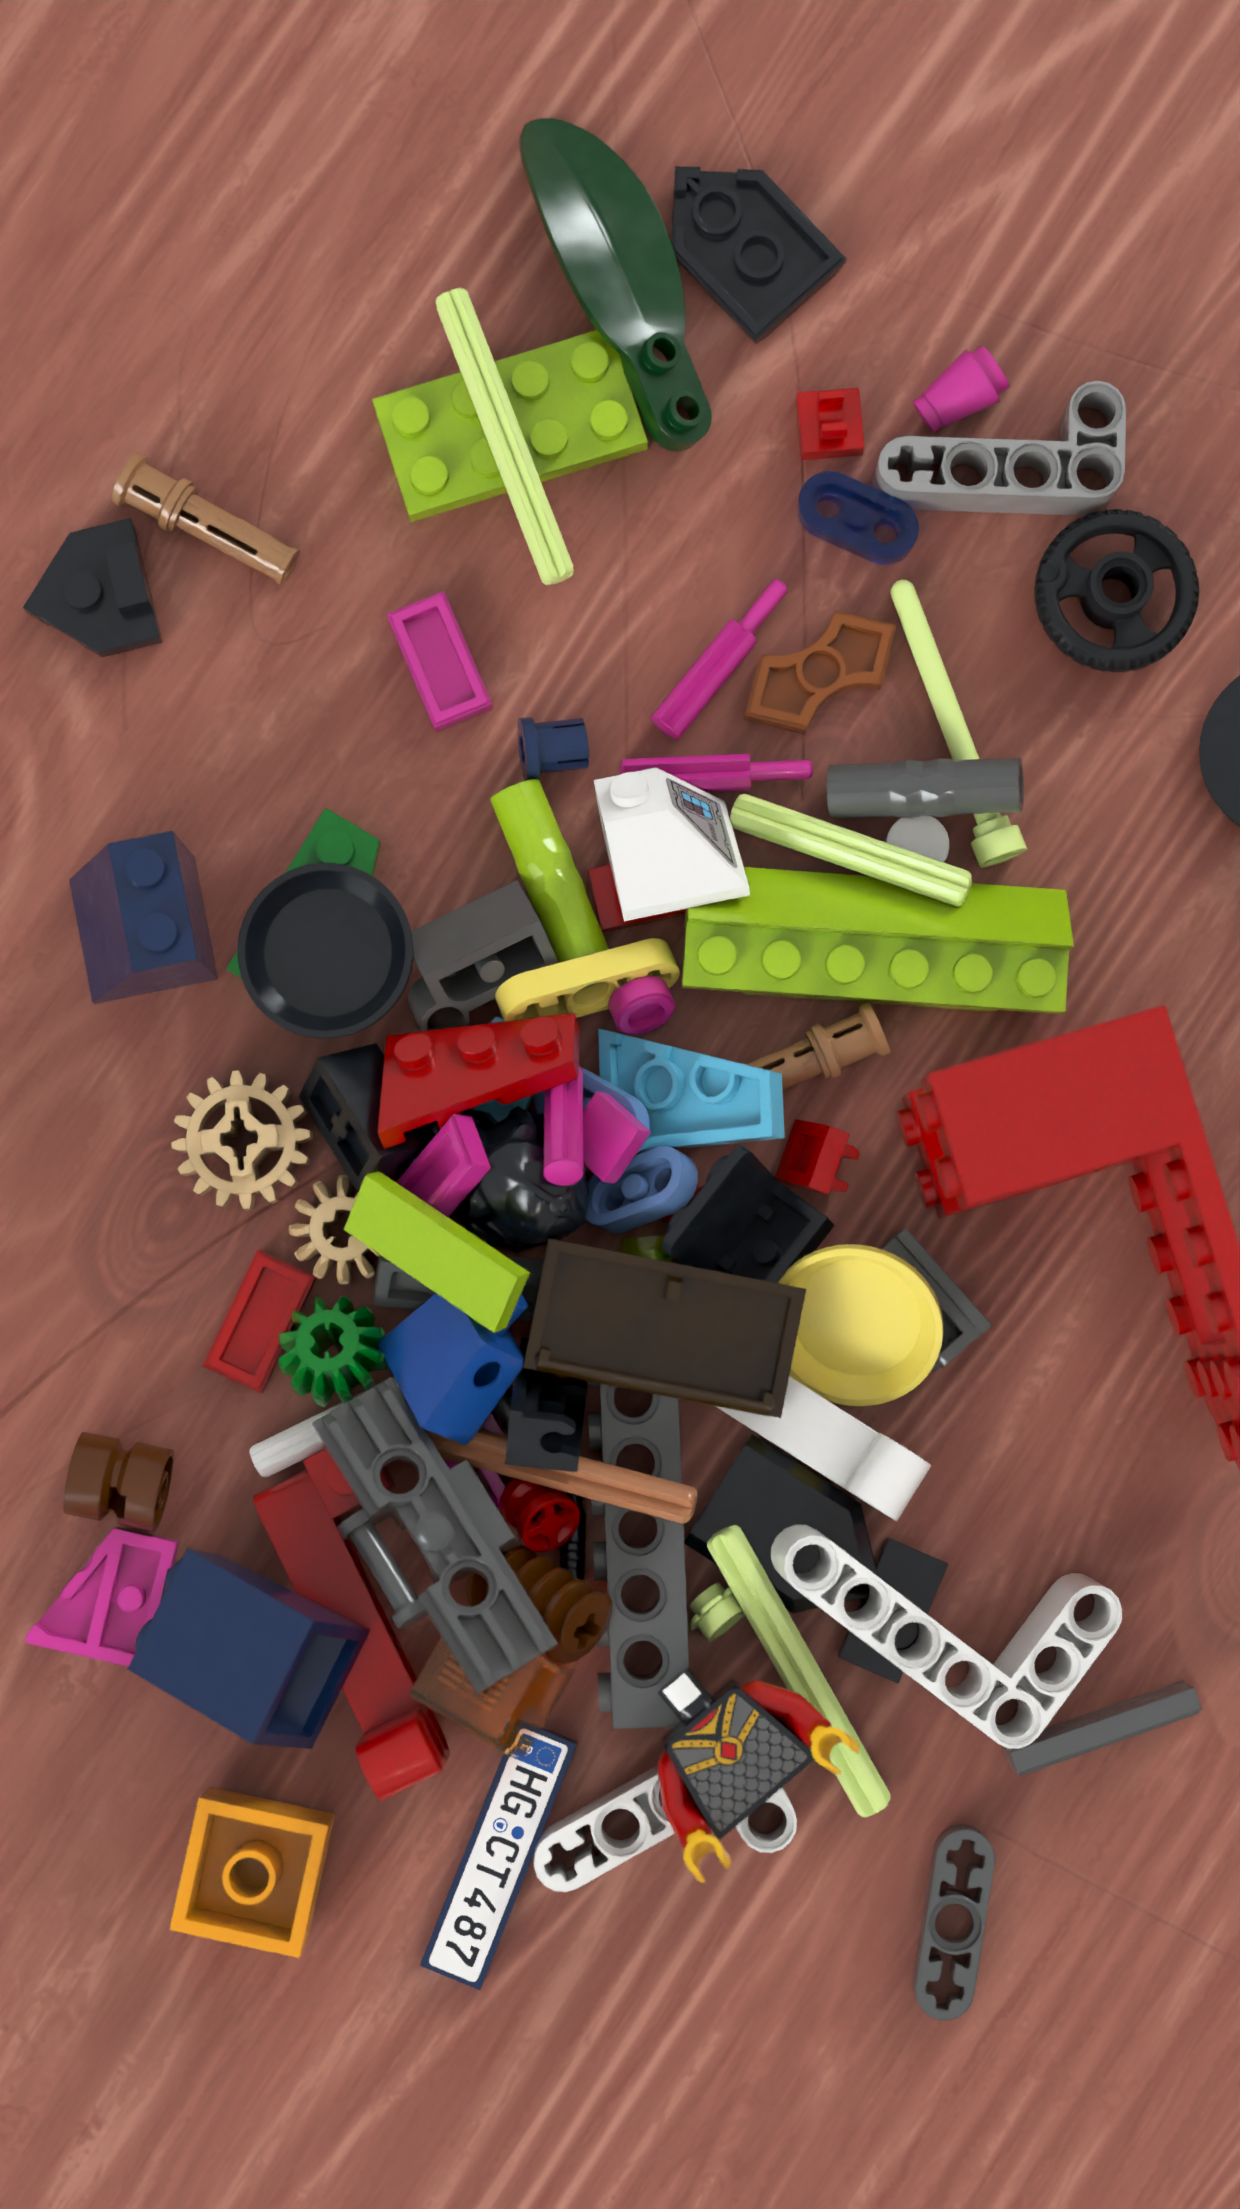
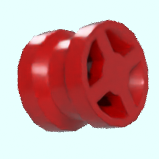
[499,1478,580,1552]

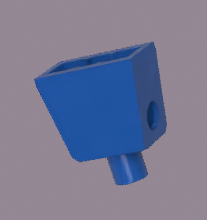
[377,1293,528,1445]

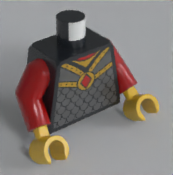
[657,1668,859,1883]

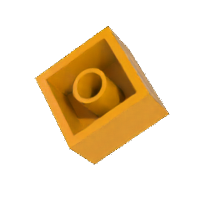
[169,1786,335,1958]

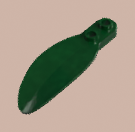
[519,118,712,451]

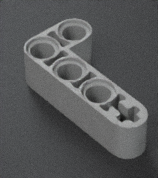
[873,381,1126,516]

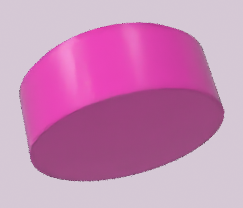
[608,976,675,1035]

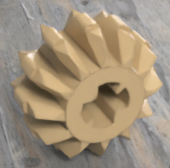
[289,1175,380,1285]

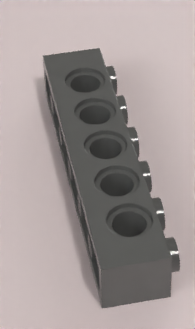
[587,1381,689,1729]

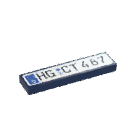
[420,1718,577,1990]

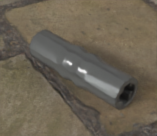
[827,758,1024,819]

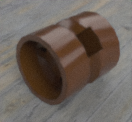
[63,1432,174,1532]

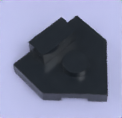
[23,518,163,657]

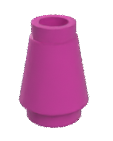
[912,345,1010,433]

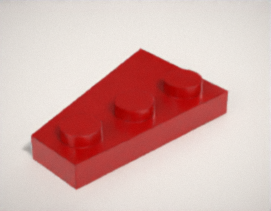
[378,1013,580,1149]

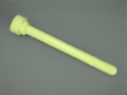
[890,580,1027,868]

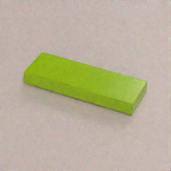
[344,1171,530,1333]

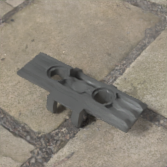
[312,1377,558,1695]

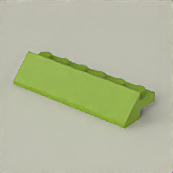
[681,867,1074,1014]

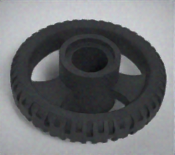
[1034,509,1199,672]

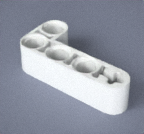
[715,1376,932,1521]
[534,1766,797,1892]

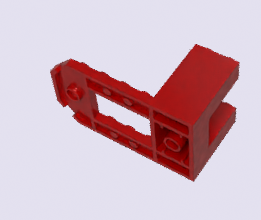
[896,1005,1240,1470]

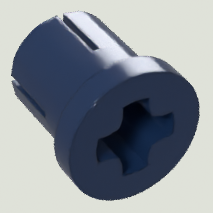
[517,717,589,781]

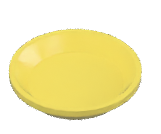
[778,1244,943,1406]

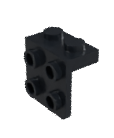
[661,1145,835,1283]

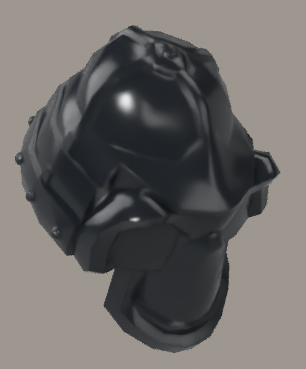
[430,1106,589,1252]

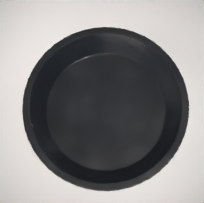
[237,863,414,1039]

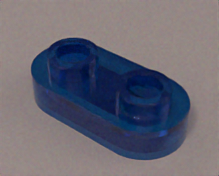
[797,471,919,565]

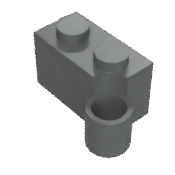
[407,880,559,1031]

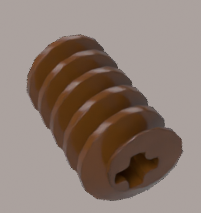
[466,1545,612,1664]

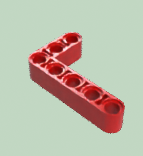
[253,1469,450,1802]

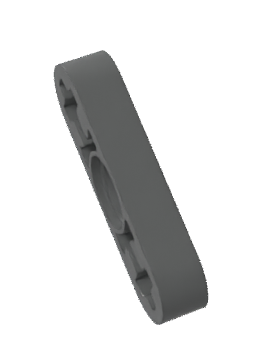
[912,1825,995,2021]

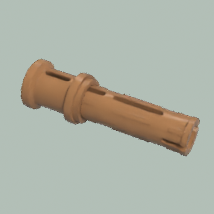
[111,452,300,585]
[747,1001,891,1090]

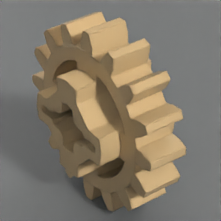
[171,1070,313,1210]

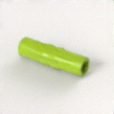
[490,779,609,963]

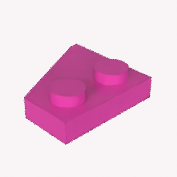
[25,1527,180,1667]

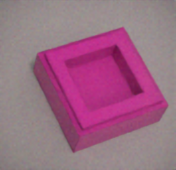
[583,1091,651,1184]

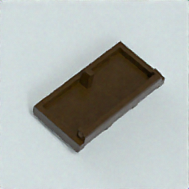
[523,1238,806,1418]

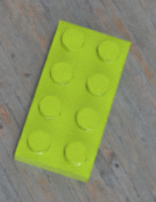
[372,330,648,523]

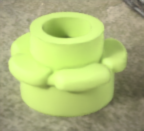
[689,1582,745,1642]

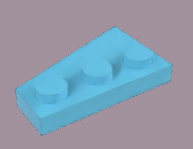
[598,1028,785,1154]

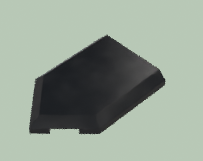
[672,166,847,344]
[684,1434,878,1613]

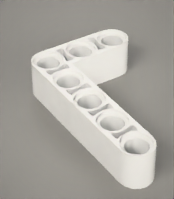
[771,1524,1122,1749]

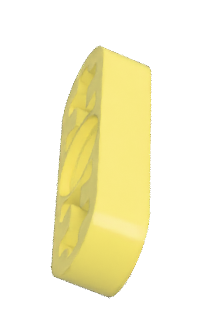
[495,938,680,1021]

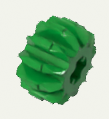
[278,1295,387,1407]

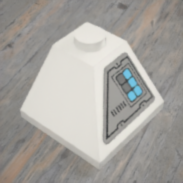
[594,767,750,921]

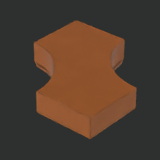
[744,610,897,735]

